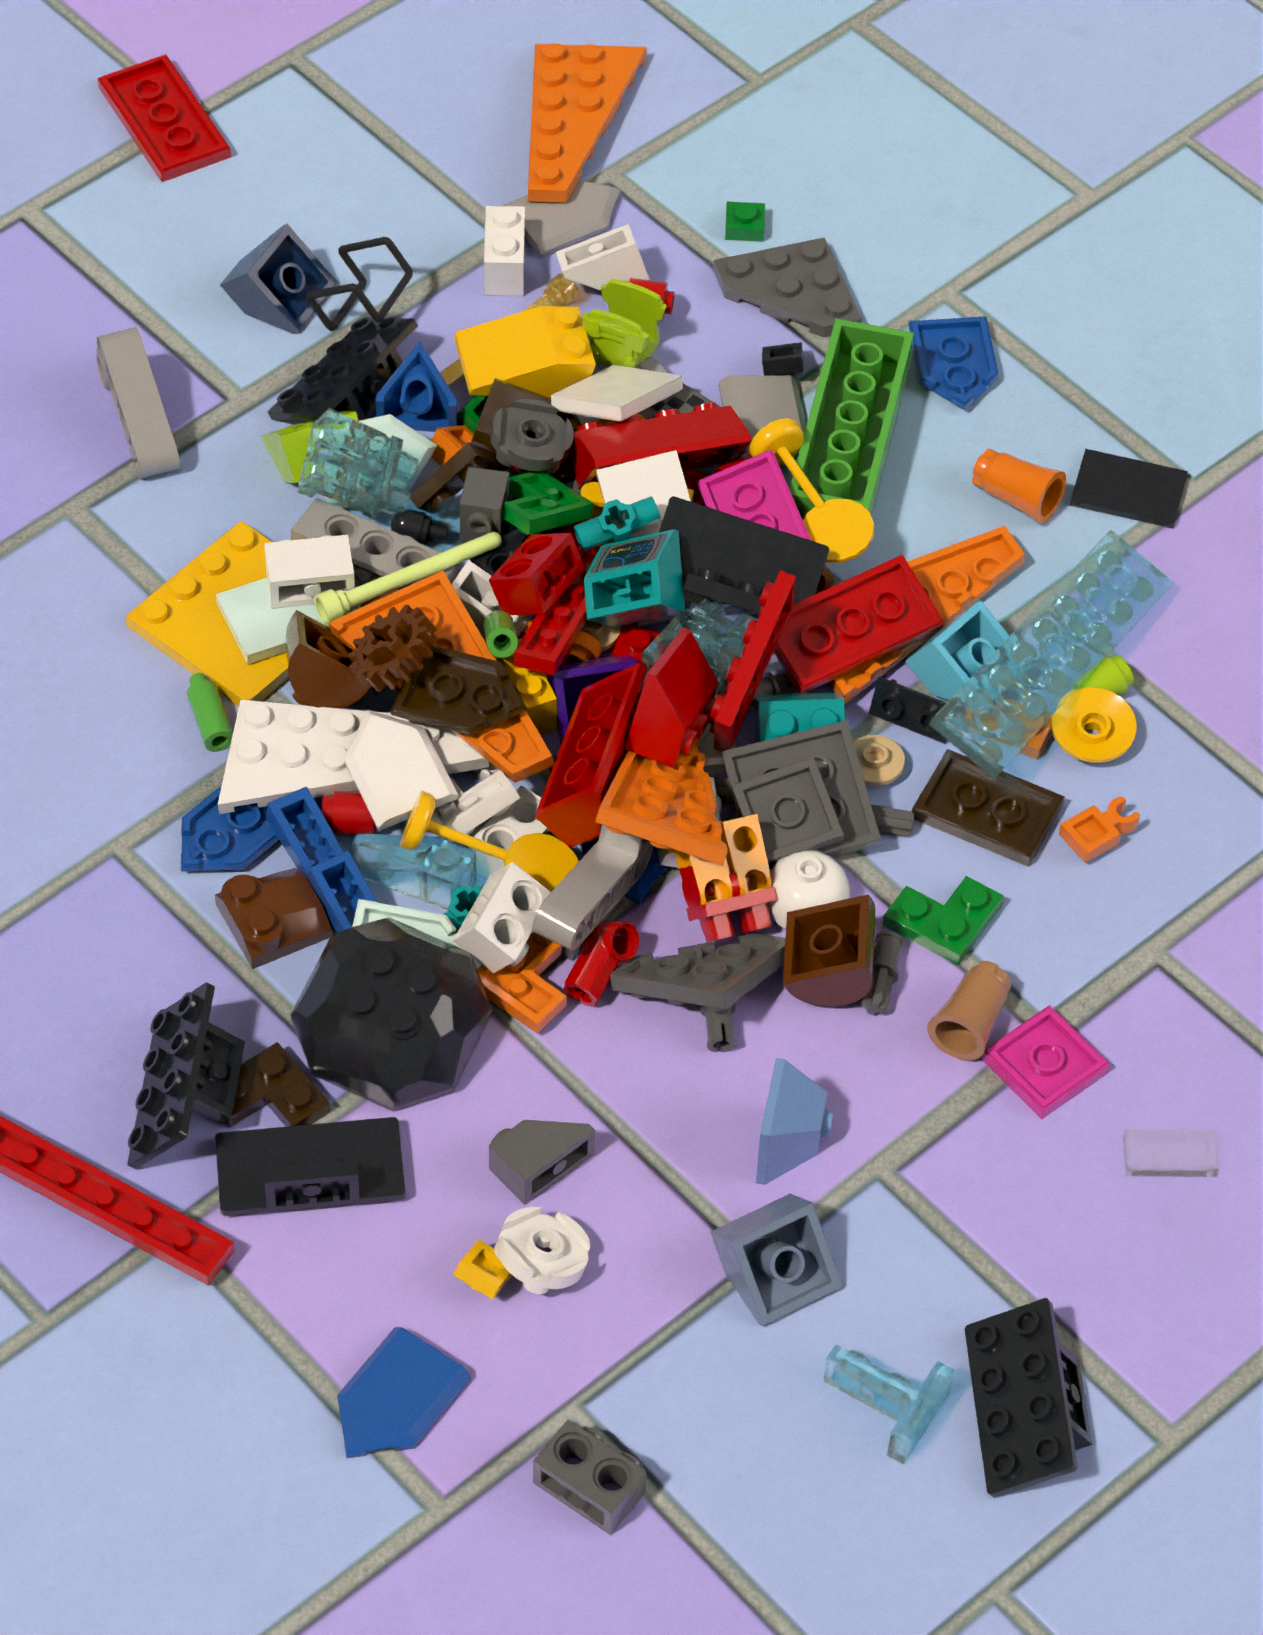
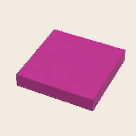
[981,1005,1110,1119]

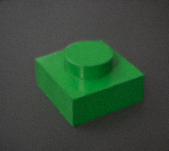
[725,201,765,242]

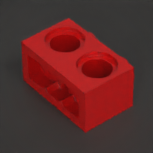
[489,533,585,615]

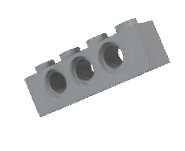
[291,498,459,590]

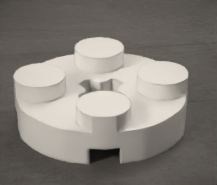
[494,1207,590,1294]

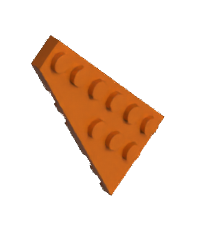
[528,43,647,203]
[829,526,1025,704]
[329,570,554,783]
[595,739,728,866]

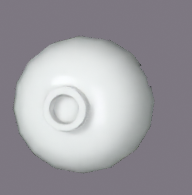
[767,850,850,934]

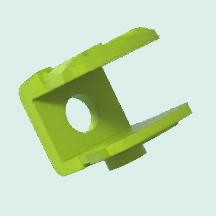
[582,279,666,369]

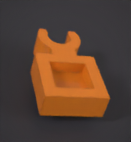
[1059,797,1140,863]

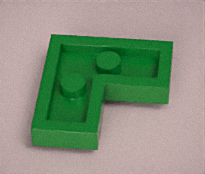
[502,471,593,535]
[883,876,1004,965]

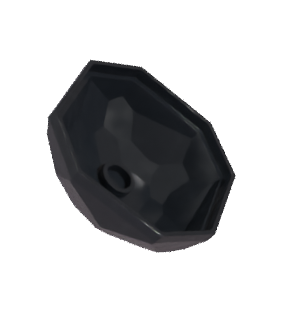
[290,917,492,1112]

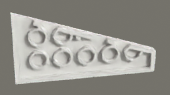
[218,700,490,814]

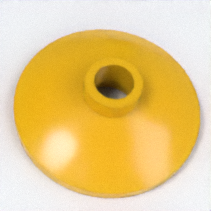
[1051,687,1137,763]

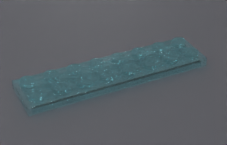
[929,530,1174,780]

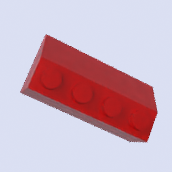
[570,403,752,489]
[534,661,647,848]

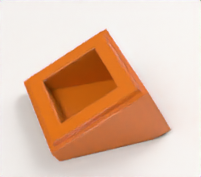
[431,425,482,466]

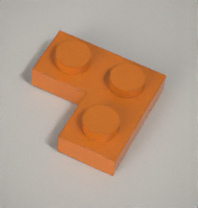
[477,932,567,1034]

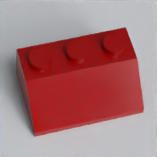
[624,628,719,768]

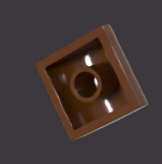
[286,610,369,709]
[783,894,876,1006]

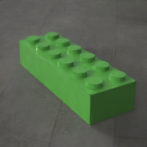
[789,319,914,520]

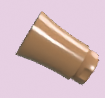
[927,961,1011,1061]

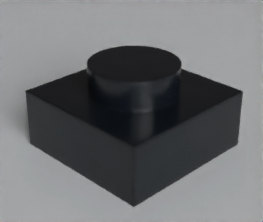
[762,342,804,376]

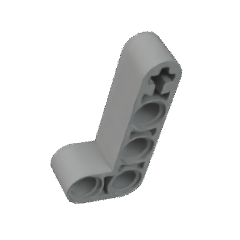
[96,327,180,479]
[532,825,653,951]

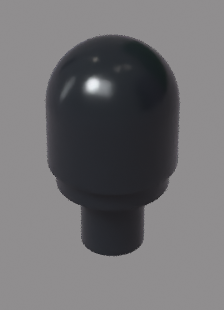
[390,509,449,545]

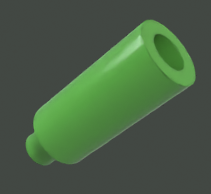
[484,610,518,658]
[187,673,233,752]

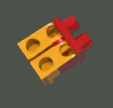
[668,814,777,942]

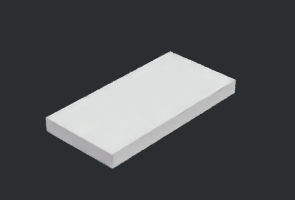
[596,450,719,627]

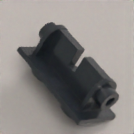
[868,676,961,744]

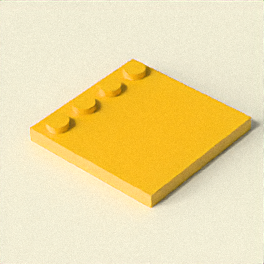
[125,521,361,706]

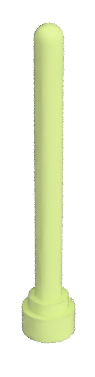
[314,532,502,626]

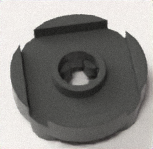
[490,399,574,473]

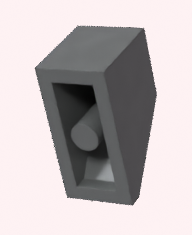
[489,1120,595,1205]

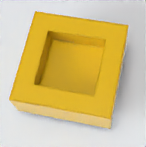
[453,1239,512,1300]

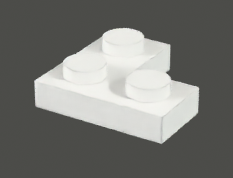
[431,770,520,845]

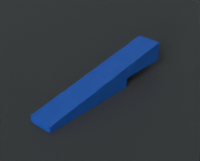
[266,786,377,933]

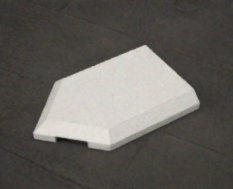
[344,709,459,831]

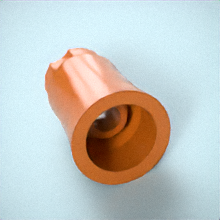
[972,449,1066,524]

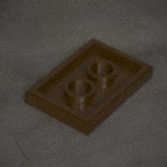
[911,749,1065,867]

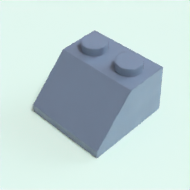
[710,1194,843,1326]

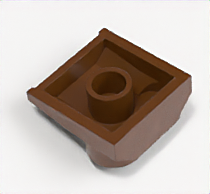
[215,868,333,970]

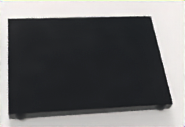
[1070,448,1188,528]

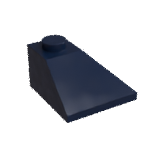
[220,224,337,334]

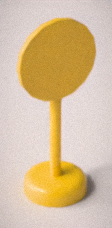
[749,418,875,563]
[399,790,578,892]

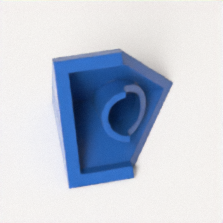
[376,341,457,432]

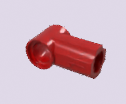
[563,921,639,1006]

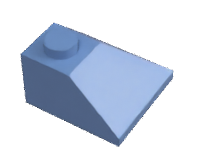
[756,1058,834,1185]

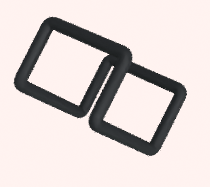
[305,237,413,331]

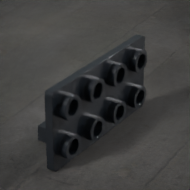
[267,317,418,421]
[659,496,829,614]
[127,982,245,1169]
[215,1117,406,1216]
[964,1298,1092,1498]

